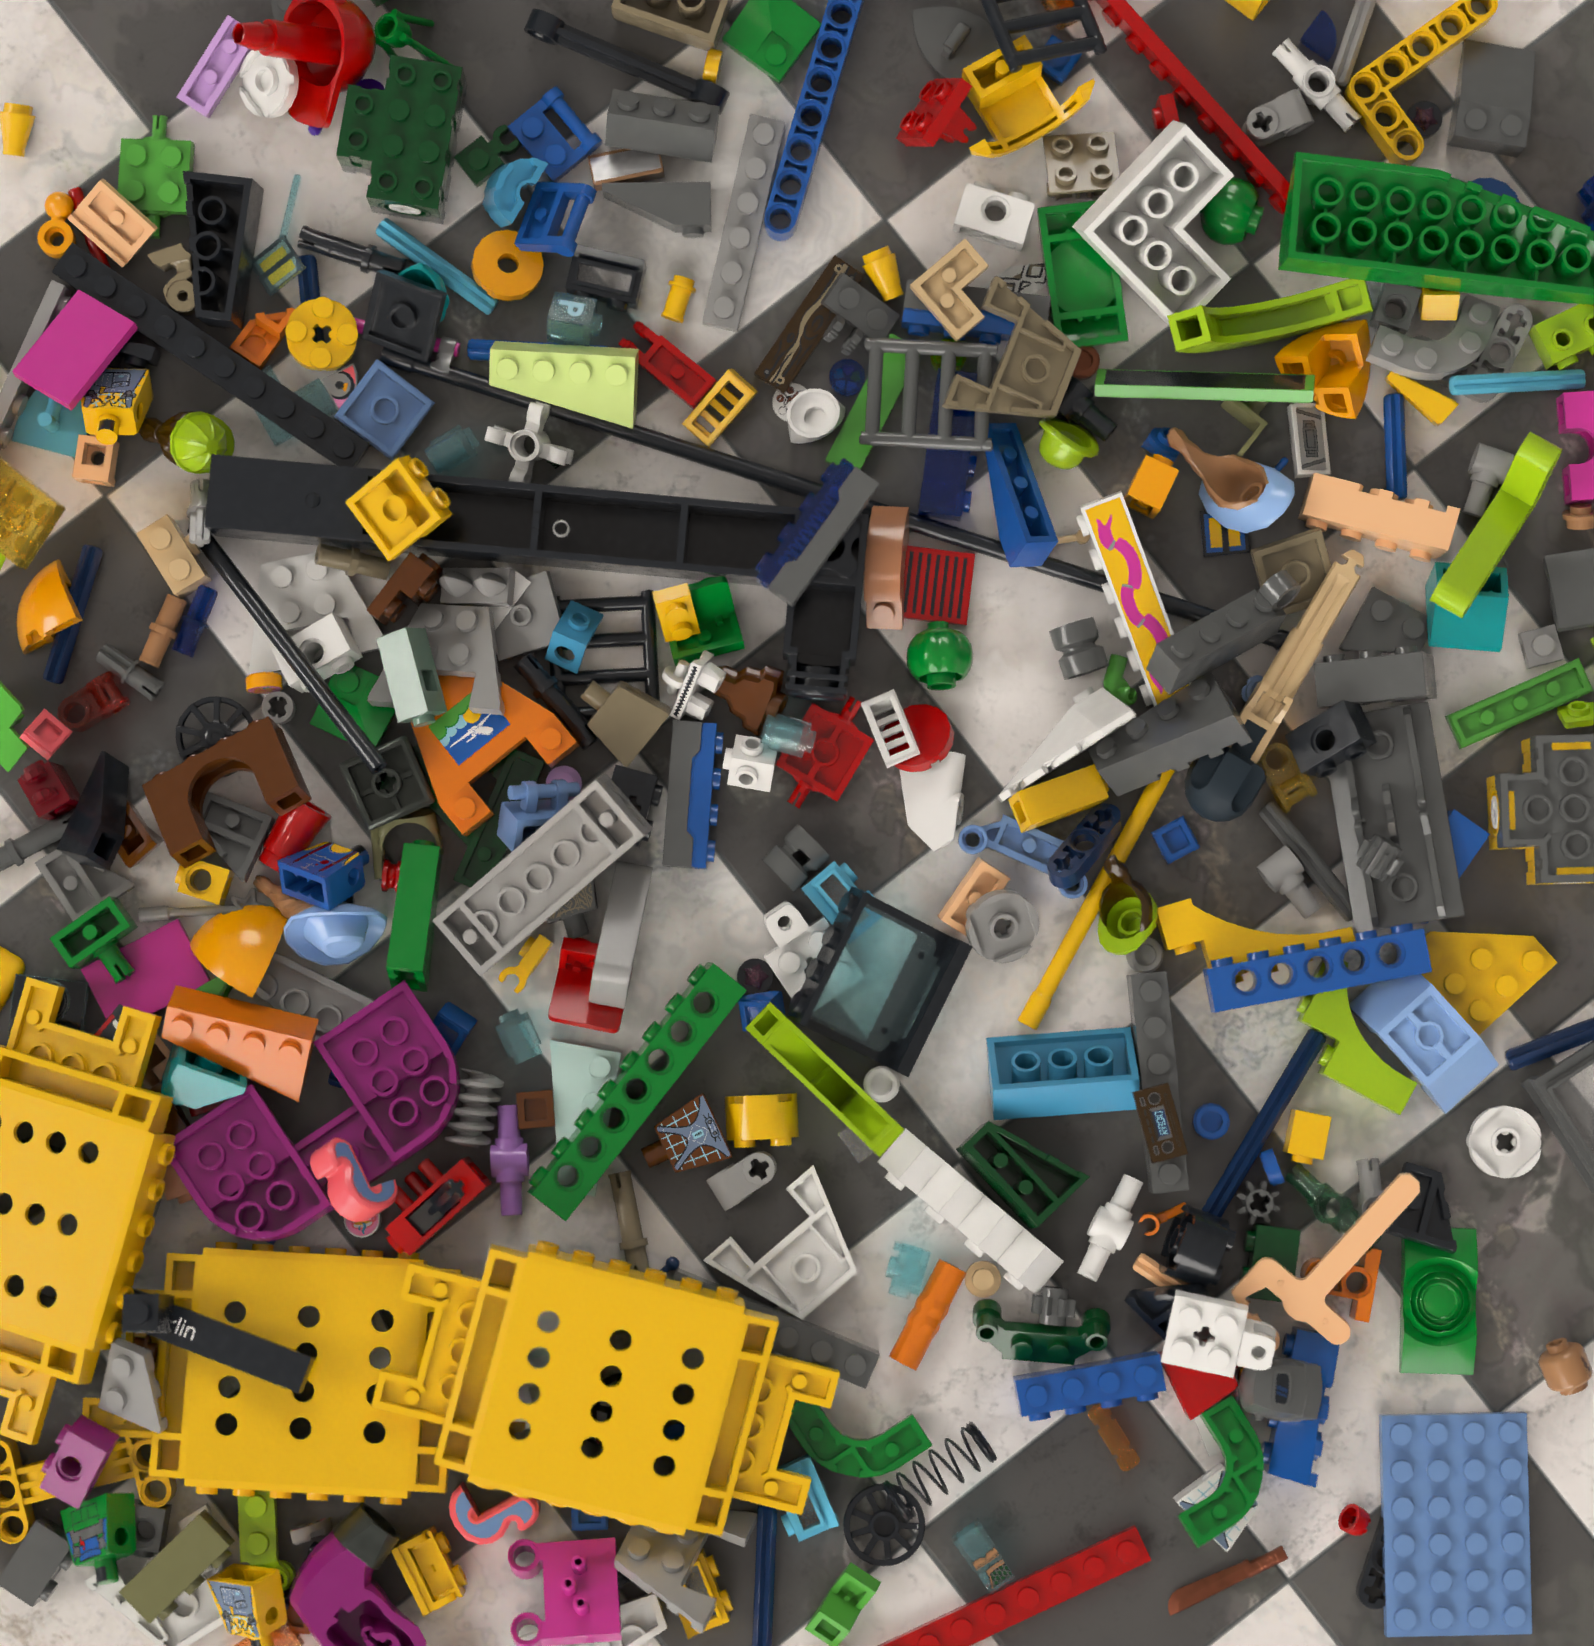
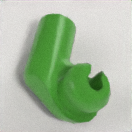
[1103,654,1137,706]

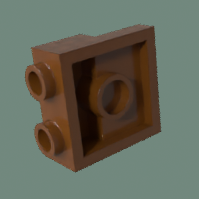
[366,552,443,626]

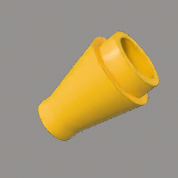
[0,103,36,157]
[862,246,904,302]

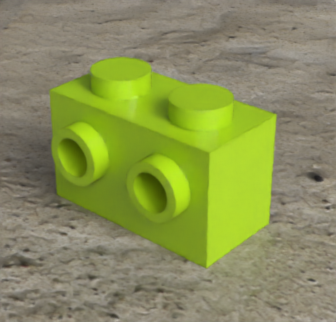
[1528,304,1594,370]

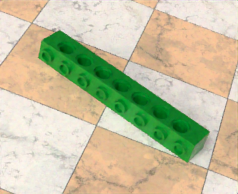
[527,962,747,1221]

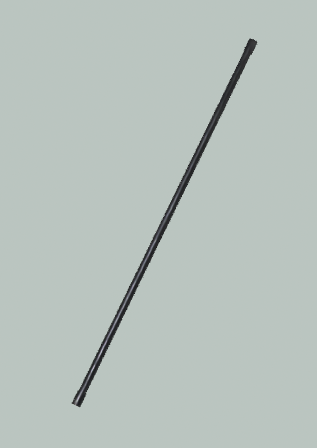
[380,347,1290,651]

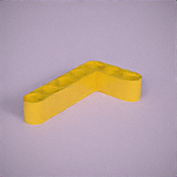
[1344,0,1498,166]

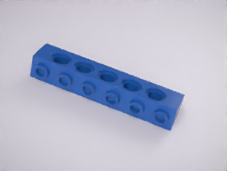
[1203,923,1432,1013]

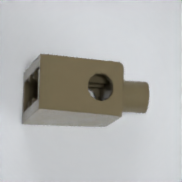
[580,680,672,768]

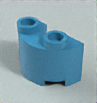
[483,158,548,228]

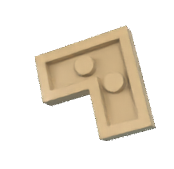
[909,238,989,342]

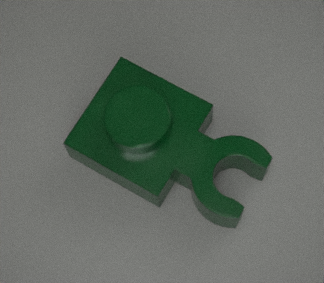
[453,125,520,188]

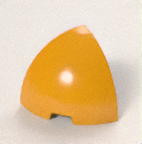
[1274,319,1371,419]
[16,559,83,655]
[190,905,287,998]

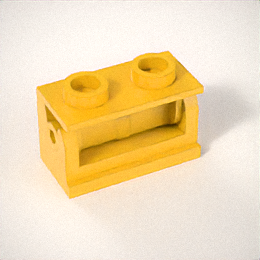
[391,1525,468,1616]

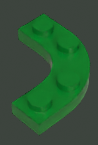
[1178,1395,1264,1549]
[788,1401,933,1478]

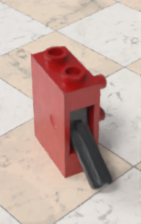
[385,1156,492,1256]

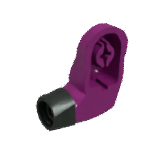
[290,1503,426,1646]

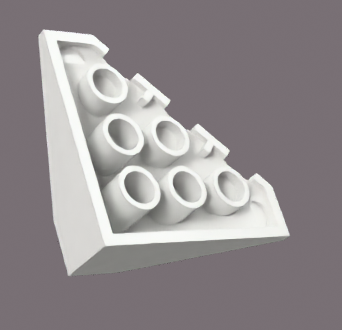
[997,687,1136,803]

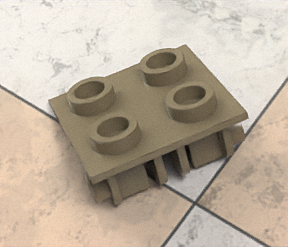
[1043,132,1120,200]

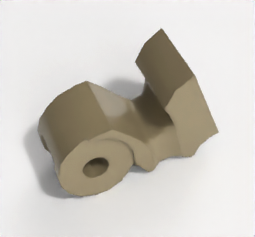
[147,243,195,316]

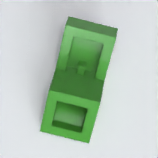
[805,1562,881,1646]

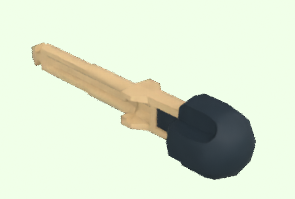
[1184,549,1364,822]

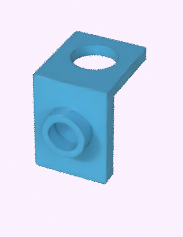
[545,600,604,674]

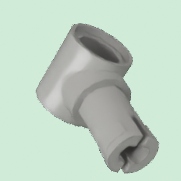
[1463,442,1514,518]
[1256,845,1321,919]
[1354,1158,1384,1222]

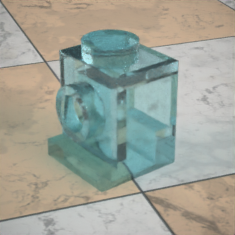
[885,1240,930,1299]

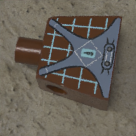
[641,1093,733,1173]

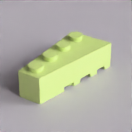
[489,341,639,429]

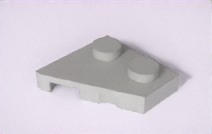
[98,1338,168,1434]

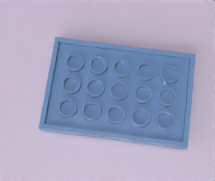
[1379,1412,1532,1637]

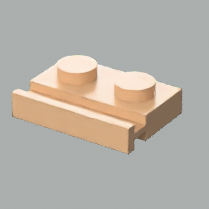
[67,178,158,268]

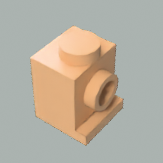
[72,434,120,487]

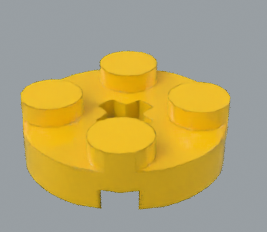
[285,297,358,371]

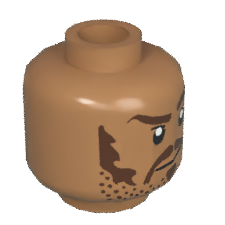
[1538,1338,1593,1396]

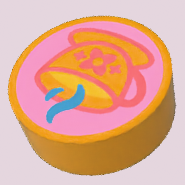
[245,672,283,694]

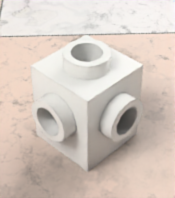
[722,734,779,792]

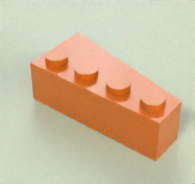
[161,985,319,1102]

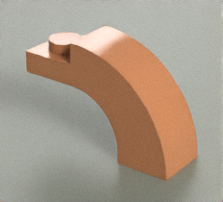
[864,506,909,630]

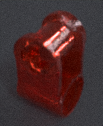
[57,671,131,732]

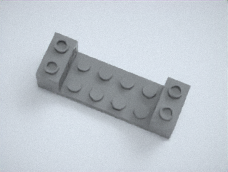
[433,774,653,976]

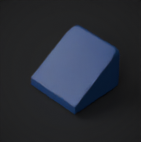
[738,991,786,1031]
[433,1002,477,1056]

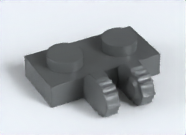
[820,273,900,356]

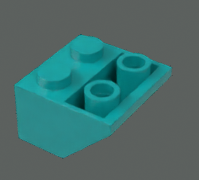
[1425,562,1509,652]

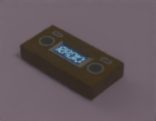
[1132,1082,1188,1164]

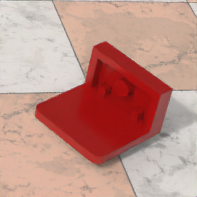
[548,937,634,1033]

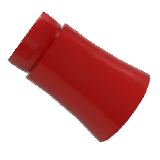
[259,801,332,872]

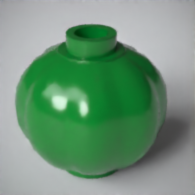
[1199,178,1264,245]
[906,621,973,691]

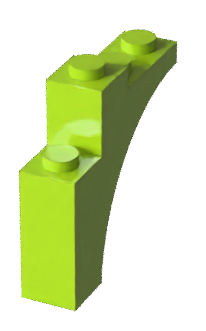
[745,1002,905,1157]

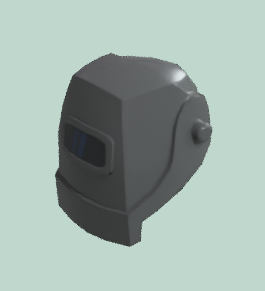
[1239,1358,1322,1422]

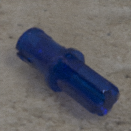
[171,585,218,658]

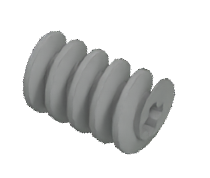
[444,1068,504,1148]

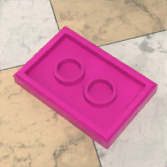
[12,289,138,411]
[81,919,211,1019]

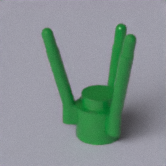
[374,9,453,65]

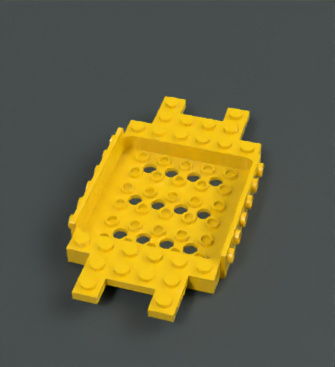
[0,977,175,1445]
[371,1240,840,1536]
[82,1242,526,1505]

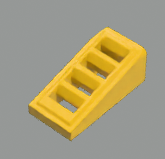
[682,368,758,447]
[1384,371,1459,426]

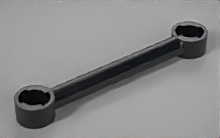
[524,9,730,115]

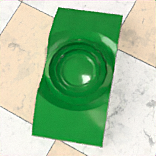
[1037,200,1129,348]
[1399,1228,1478,1375]

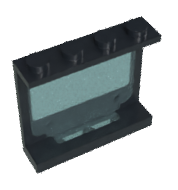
[787,886,973,1077]

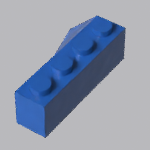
[1261,1326,1339,1487]

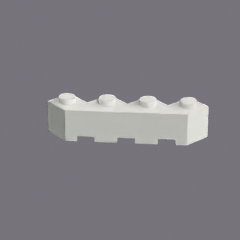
[878,1128,1064,1295]

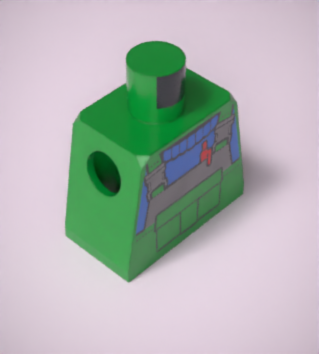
[60,1493,136,1585]

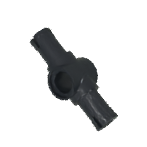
[1057,376,1118,442]

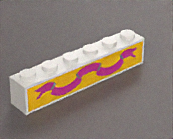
[1076,491,1192,707]

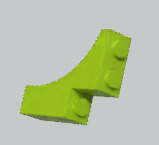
[1296,960,1417,1115]

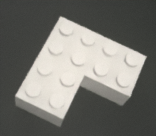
[1072,120,1234,326]

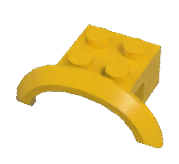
[961,34,1095,158]

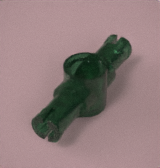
[1285,1163,1382,1254]

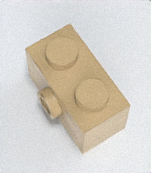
[136,515,212,599]

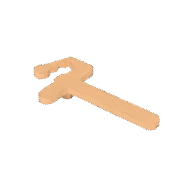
[1231,1173,1420,1351]

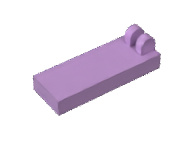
[177,15,251,118]

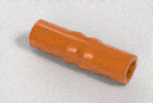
[889,1259,966,1370]

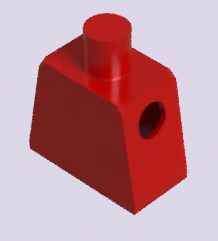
[1158,1337,1241,1420]

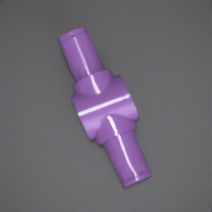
[490,1105,529,1216]

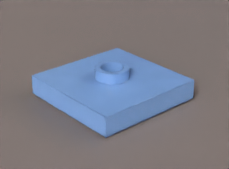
[334,359,435,461]

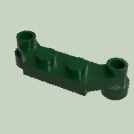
[972,1299,1111,1365]

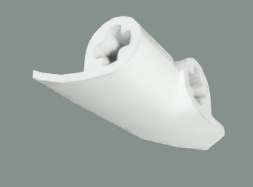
[899,752,966,852]

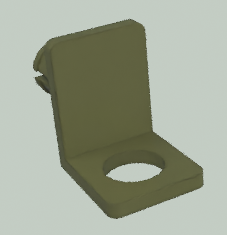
[1221,401,1269,457]

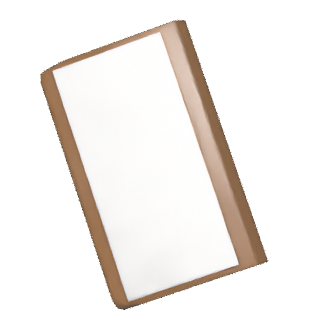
[588,149,665,191]

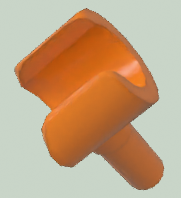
[1138,1202,1185,1236]

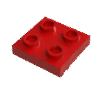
[896,78,977,147]

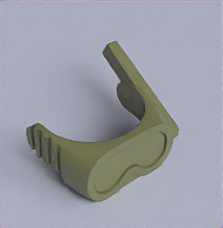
[370,808,444,880]

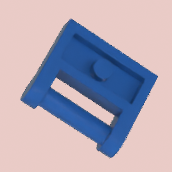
[508,86,603,182]
[514,182,597,257]

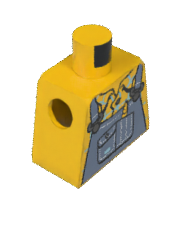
[81,369,153,445]
[207,1563,287,1646]

